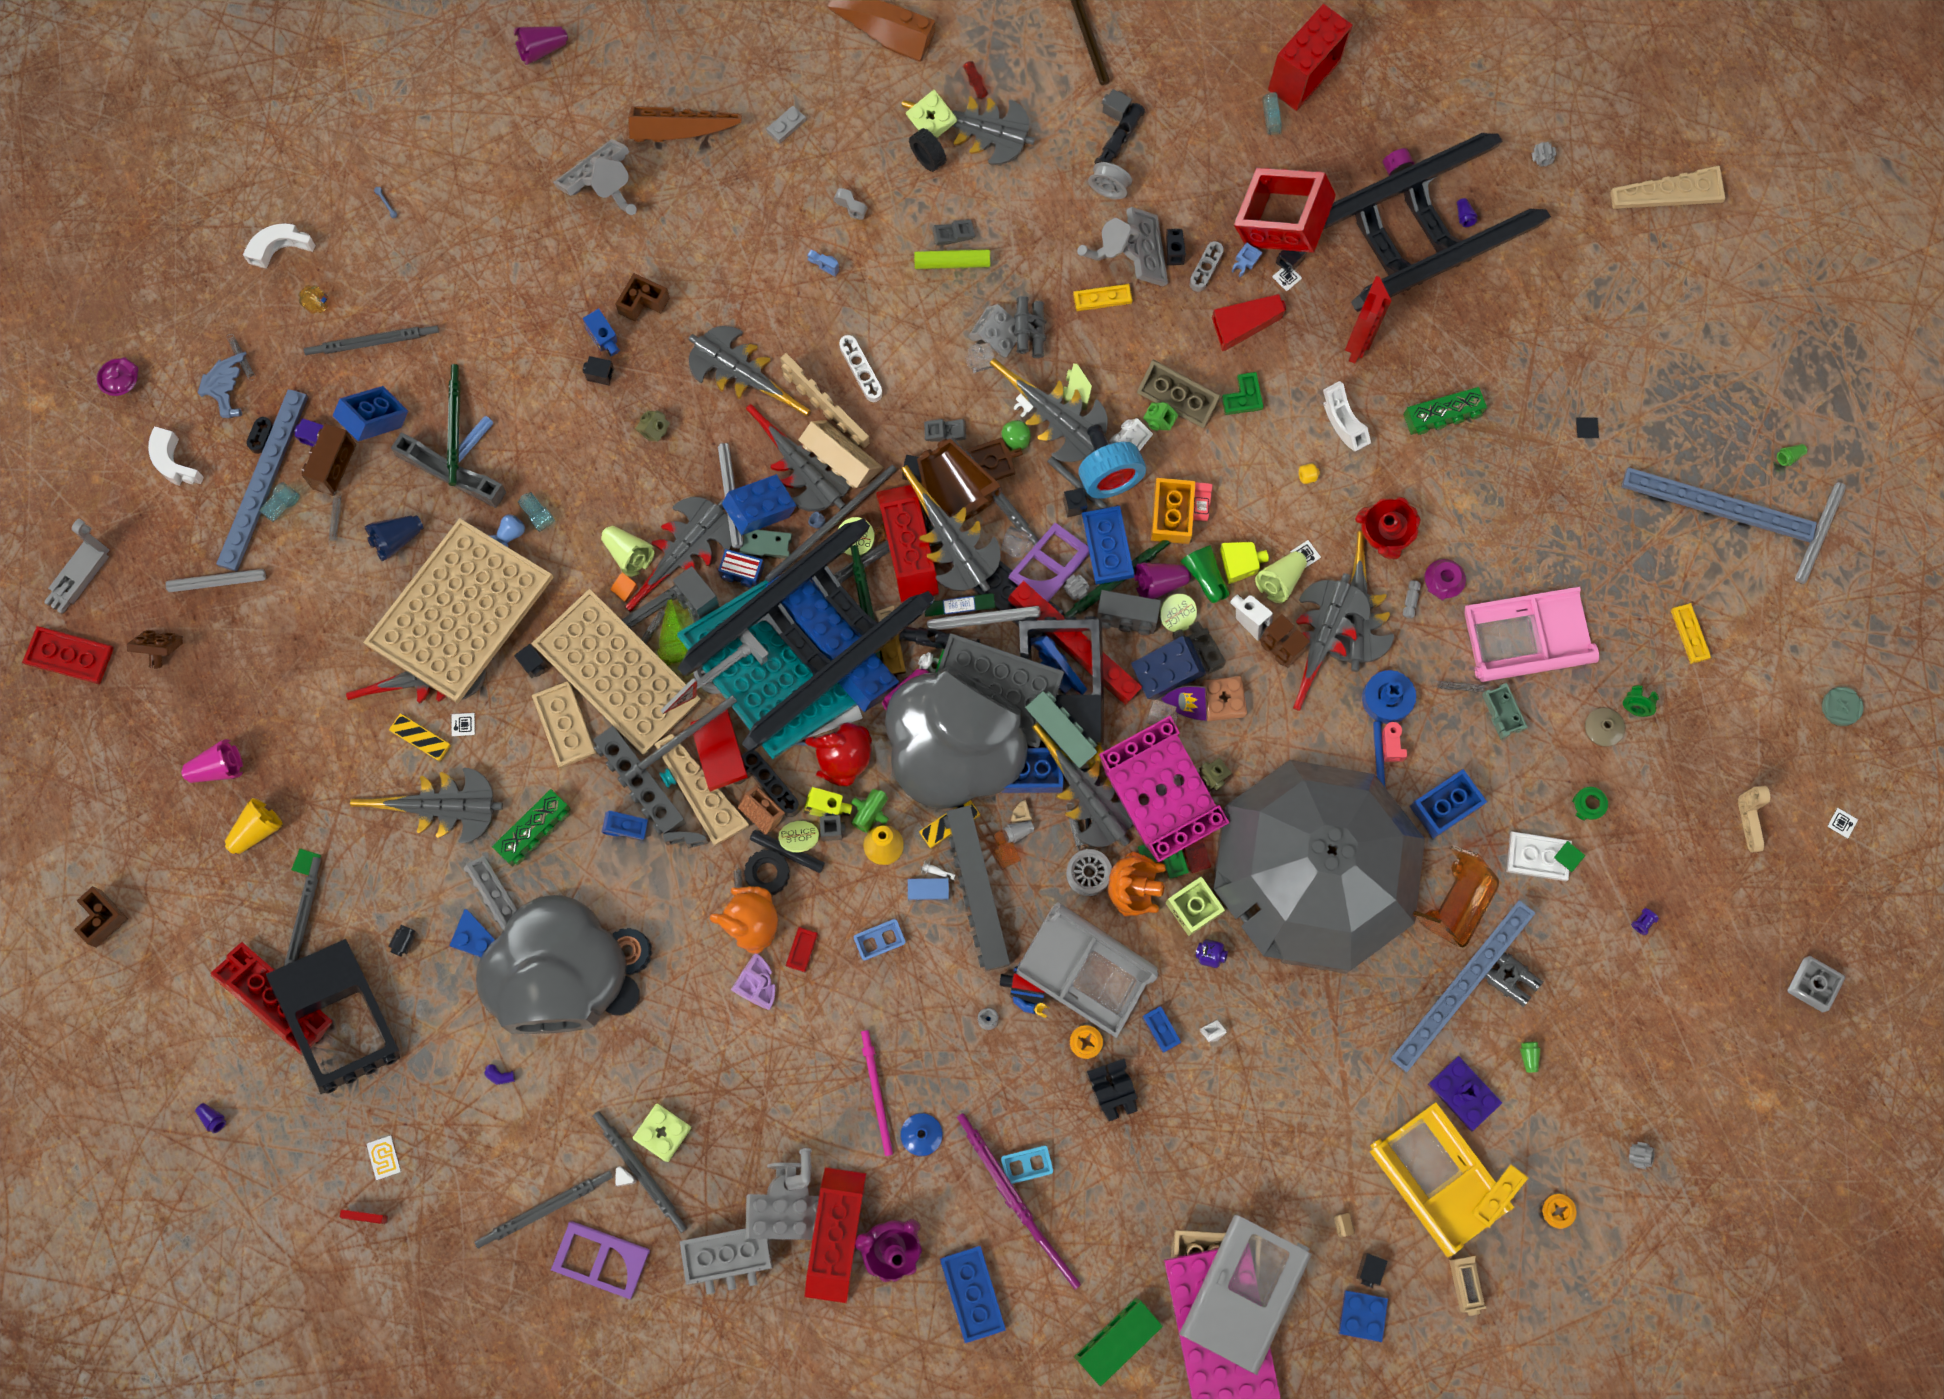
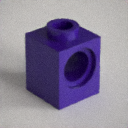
[295,418,324,447]

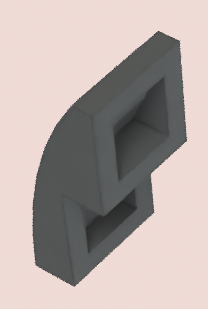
[932,220,975,245]
[924,419,966,442]
[663,832,708,848]

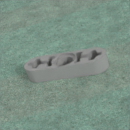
[1190,242,1224,292]

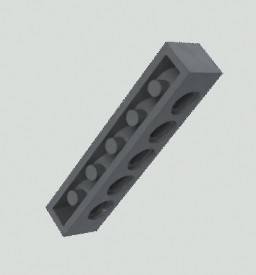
[593,725,686,835]

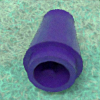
[1457,198,1477,227]
[195,1103,226,1133]

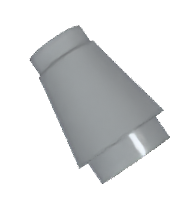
[1002,820,1034,843]

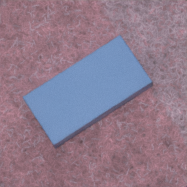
[908,878,949,900]

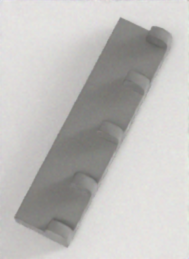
[464,856,517,930]

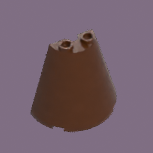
[917,438,1002,528]

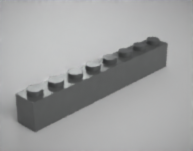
[943,805,1010,972]

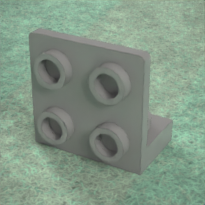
[968,304,1017,358]

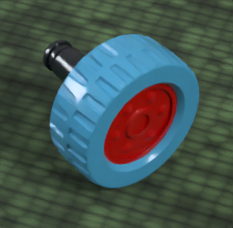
[1079,424,1146,499]

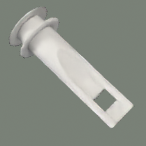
[921,860,955,880]

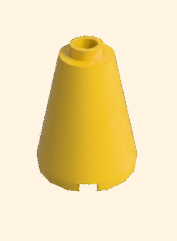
[225,798,283,854]
[863,825,904,865]

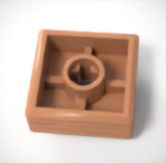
[1201,676,1247,721]

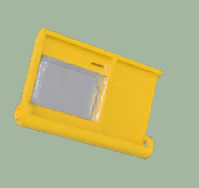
[1369,1102,1515,1258]

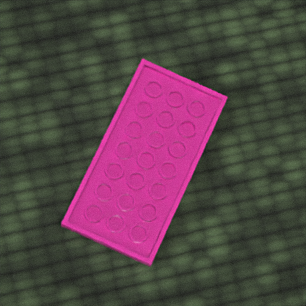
[1164,1243,1280,1399]

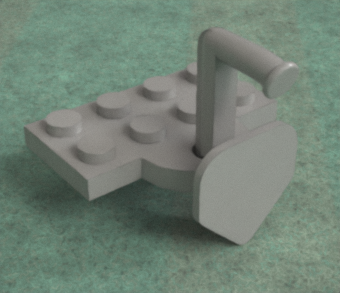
[553,139,637,215]
[1077,207,1168,287]
[746,1148,819,1240]

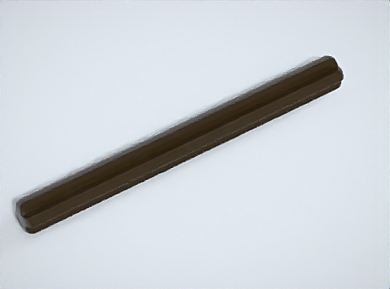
[1071,0,1109,86]

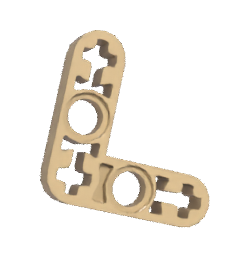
[1738,786,1770,852]

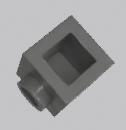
[1102,89,1132,122]
[820,815,846,841]

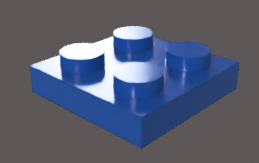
[1338,1290,1388,1342]

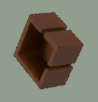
[1260,614,1311,668]

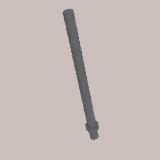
[625,695,737,780]

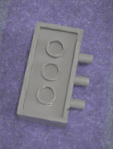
[679,1228,773,1295]

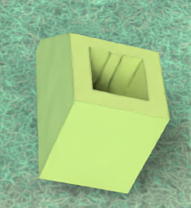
[1062,363,1092,410]

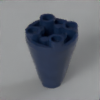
[364,515,424,561]

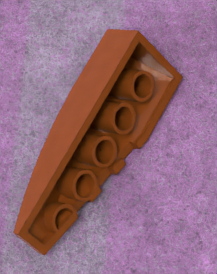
[628,106,742,142]

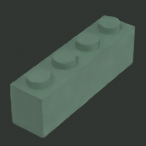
[1025,691,1097,768]

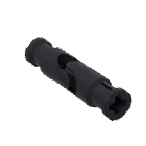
[1094,103,1146,164]
[899,627,980,649]

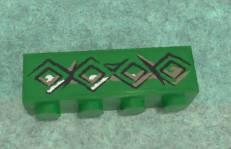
[1403,387,1487,435]
[492,789,571,867]

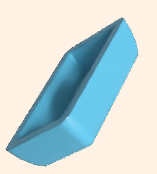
[1001,1146,1053,1184]

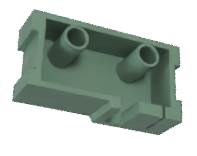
[740,530,793,559]
[1482,683,1528,740]

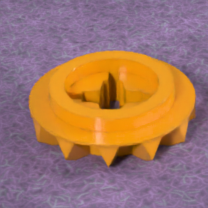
[1069,1025,1103,1059]
[1541,1194,1576,1229]

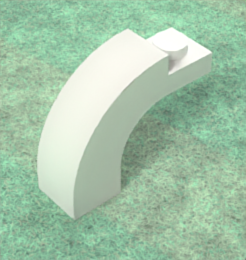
[243,224,315,269]
[1323,381,1371,451]
[148,426,204,486]

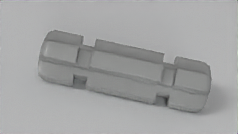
[1403,580,1421,618]

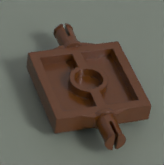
[966,437,1023,481]

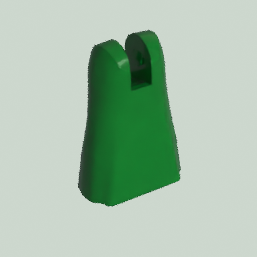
[1180,545,1229,603]

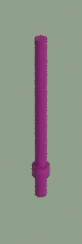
[996,1185,1081,1290]

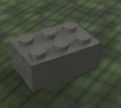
[673,566,720,622]
[1096,590,1161,636]

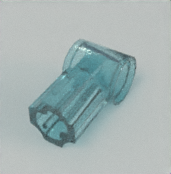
[259,482,300,522]
[518,492,555,532]

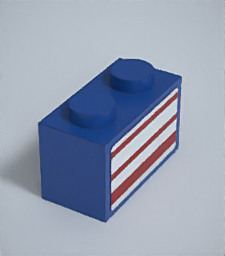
[718,549,764,588]

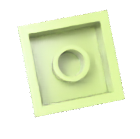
[1166,876,1225,936]

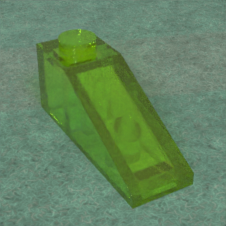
[657,599,687,665]

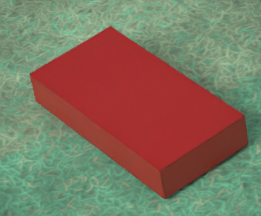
[785,927,818,973]
[339,1210,388,1224]

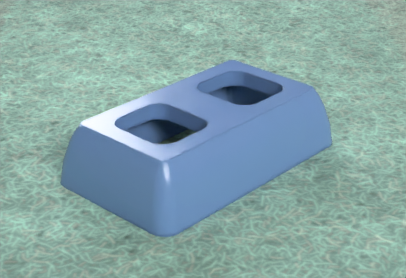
[854,919,905,960]

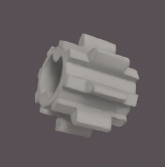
[1532,142,1557,167]
[1064,574,1090,600]
[1629,1142,1655,1169]

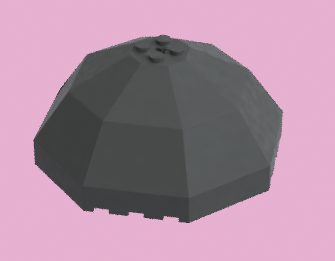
[1214,760,1425,974]

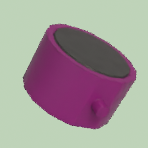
[1383,148,1415,176]

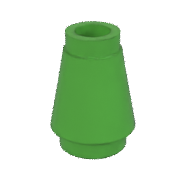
[1777,444,1807,466]
[1519,1042,1541,1073]

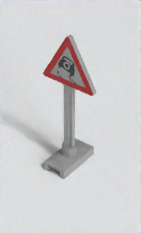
[661,630,769,714]

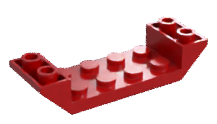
[876,485,939,603]
[804,1167,867,1303]

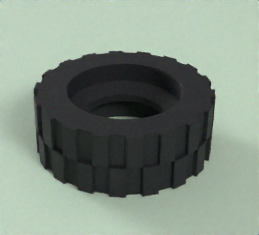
[909,128,947,172]
[744,849,790,895]

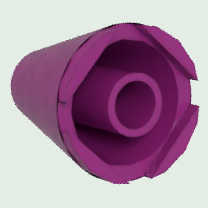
[514,26,568,65]
[1134,562,1191,599]

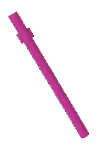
[861,1030,893,1156]

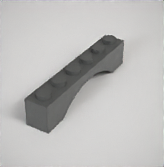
[391,432,506,508]

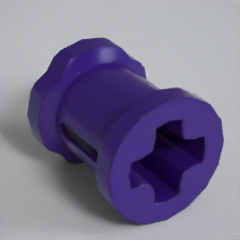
[1631,908,1659,935]

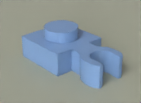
[1232,243,1262,277]
[807,250,839,276]

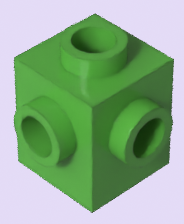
[1143,402,1178,431]

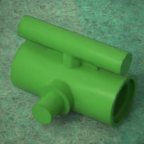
[851,789,889,833]

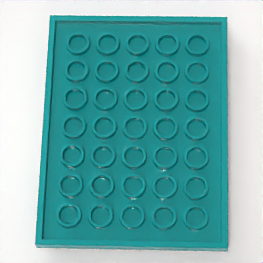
[677,580,857,760]

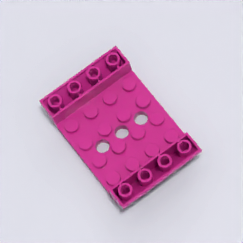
[1099,716,1229,862]

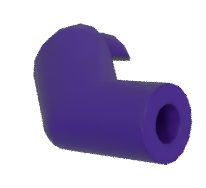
[484,1064,515,1085]

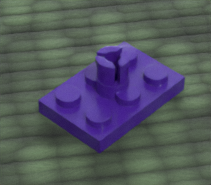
[1428,1056,1502,1132]

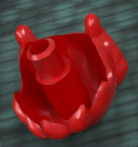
[1355,497,1421,560]
[805,722,872,787]

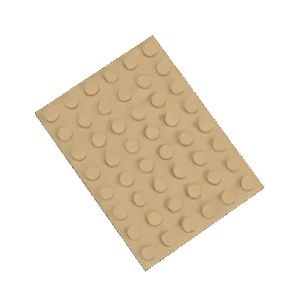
[363,518,554,704]

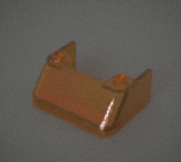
[1413,845,1499,948]

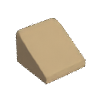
[1334,1213,1354,1237]

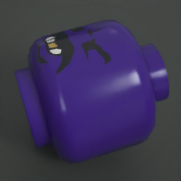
[1196,939,1228,968]

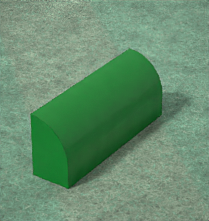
[1074,1297,1163,1387]

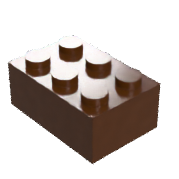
[301,423,357,496]

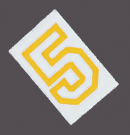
[367,1136,401,1180]

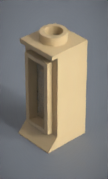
[1449,1256,1486,1316]

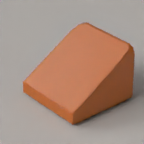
[610,572,638,602]

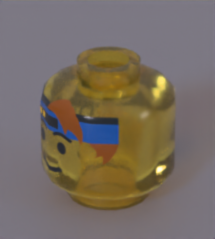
[298,285,328,314]

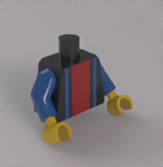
[999,963,1049,1018]

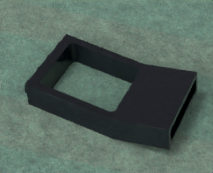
[1019,616,1104,746]
[266,939,400,1095]

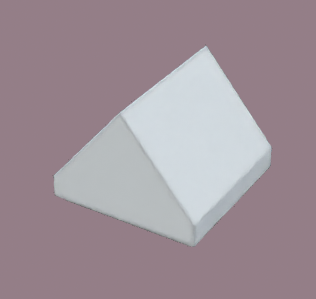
[615,1166,637,1187]

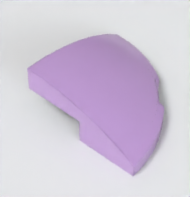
[731,954,775,1010]

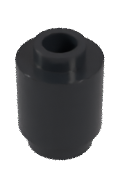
[388,925,416,957]

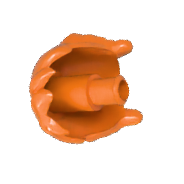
[1108,852,1166,916]
[710,886,778,954]

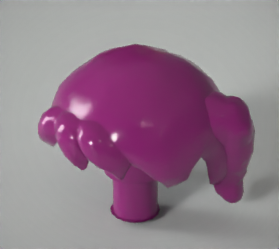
[855,1219,922,1282]

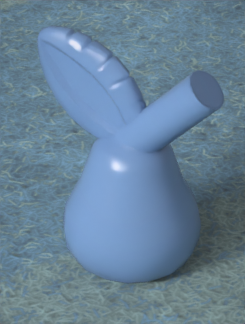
[489,514,525,547]

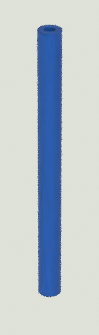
[1373,721,1386,788]

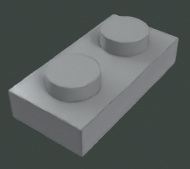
[766,106,806,144]

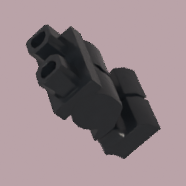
[1085,1058,1138,1122]

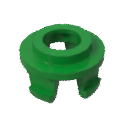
[1623,685,1659,717]
[1572,787,1608,821]

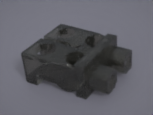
[1172,621,1226,683]

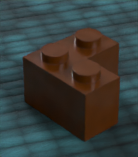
[615,273,670,321]
[74,886,128,948]

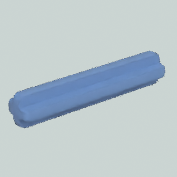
[459,416,493,462]

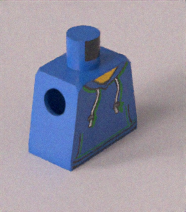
[582,308,620,356]

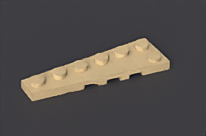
[1610,166,1725,209]
[781,353,870,448]
[655,734,749,846]

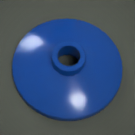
[901,1113,942,1156]

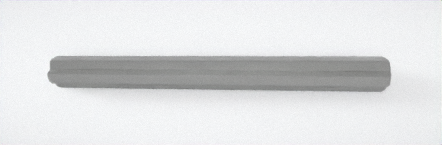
[718,443,744,548]
[1795,482,1846,584]
[927,606,1041,630]

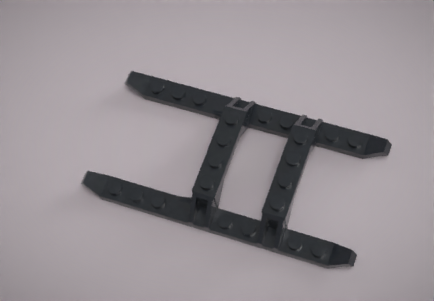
[1323,133,1551,312]
[677,518,935,751]

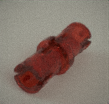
[963,61,988,99]

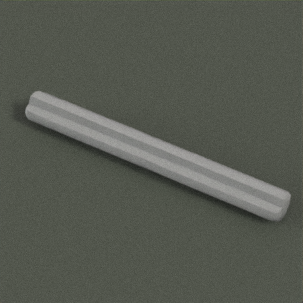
[166,569,266,592]

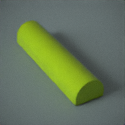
[914,250,990,269]

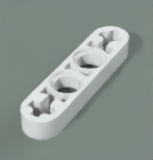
[839,335,882,402]

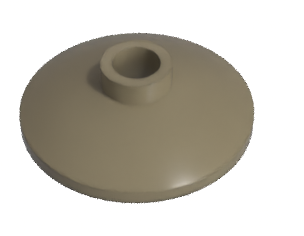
[1585,708,1625,747]

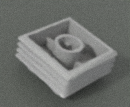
[1787,956,1846,1012]

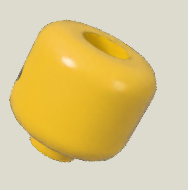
[1298,463,1320,484]

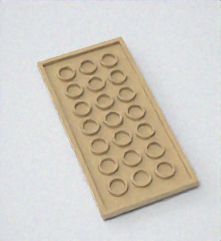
[531,589,701,756]

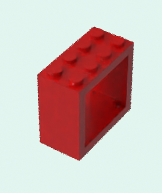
[1268,3,1353,111]
[1234,168,1336,253]

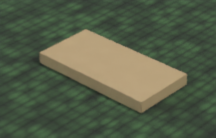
[532,681,597,769]

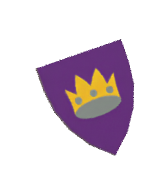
[1161,685,1207,721]

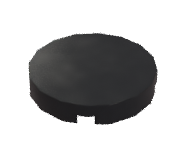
[605,975,640,1016]

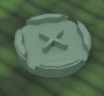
[1822,687,1864,726]

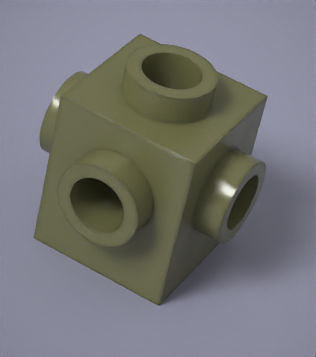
[635,410,670,442]
[1198,758,1232,792]

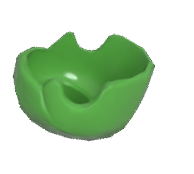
[1001,420,1031,451]

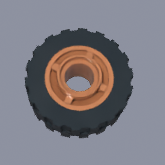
[613,928,652,975]

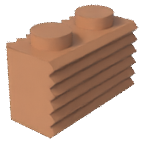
[738,786,785,834]

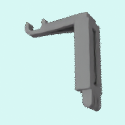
[45,518,109,614]

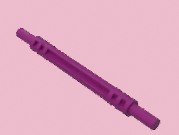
[957,1113,1044,1243]

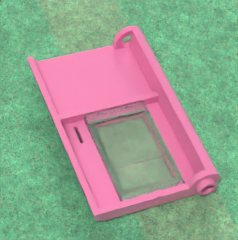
[1464,587,1599,682]

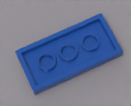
[1082,506,1134,585]
[940,1246,1006,1344]

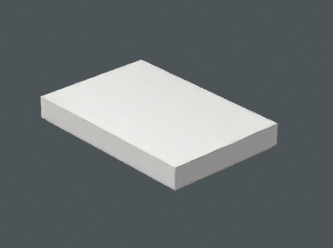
[1506,832,1572,882]

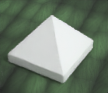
[1199,1020,1227,1042]

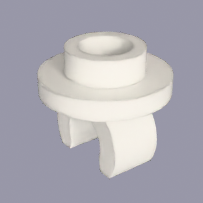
[918,652,939,673]

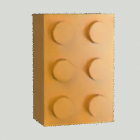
[1150,478,1195,544]

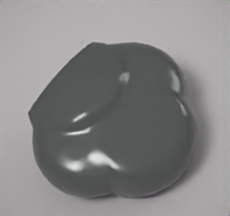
[885,666,1028,809]
[476,895,626,1034]

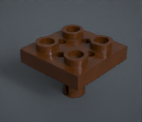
[127,630,183,669]

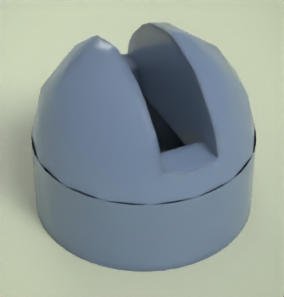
[808,512,826,529]

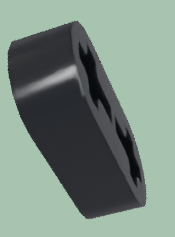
[246,417,273,454]

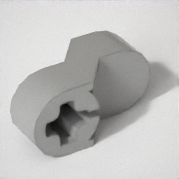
[833,188,868,220]

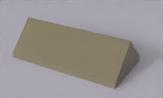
[1137,359,1221,428]

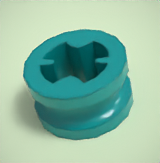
[659,768,677,788]

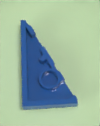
[1031,636,1088,695]
[449,909,495,958]

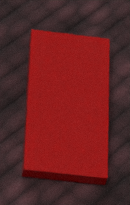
[22,626,114,685]
[690,709,748,792]

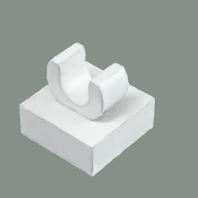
[1014,393,1037,417]

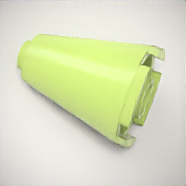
[601,526,654,577]
[1255,551,1307,603]

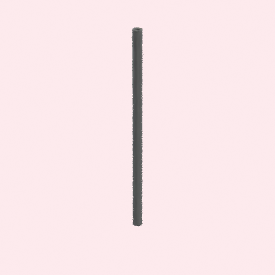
[765,465,897,582]

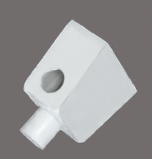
[1230,595,1273,641]

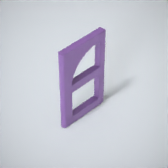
[1008,523,1089,602]
[551,1221,650,1299]

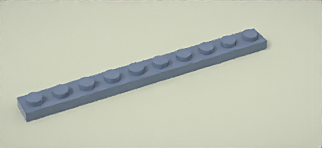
[216,389,308,572]
[1621,467,1817,542]
[1390,900,1536,1073]

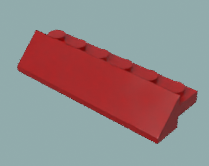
[1345,276,1392,363]
[210,942,332,1055]

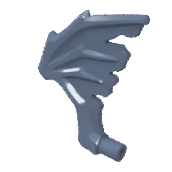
[197,352,246,418]

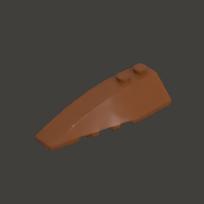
[828,0,935,62]

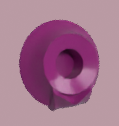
[97,357,139,396]
[1425,559,1466,601]

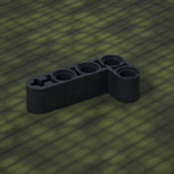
[733,750,800,817]

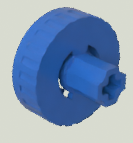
[1362,670,1416,724]

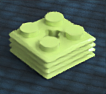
[906,90,957,138]
[633,1104,691,1162]

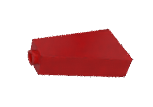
[1212,294,1286,351]

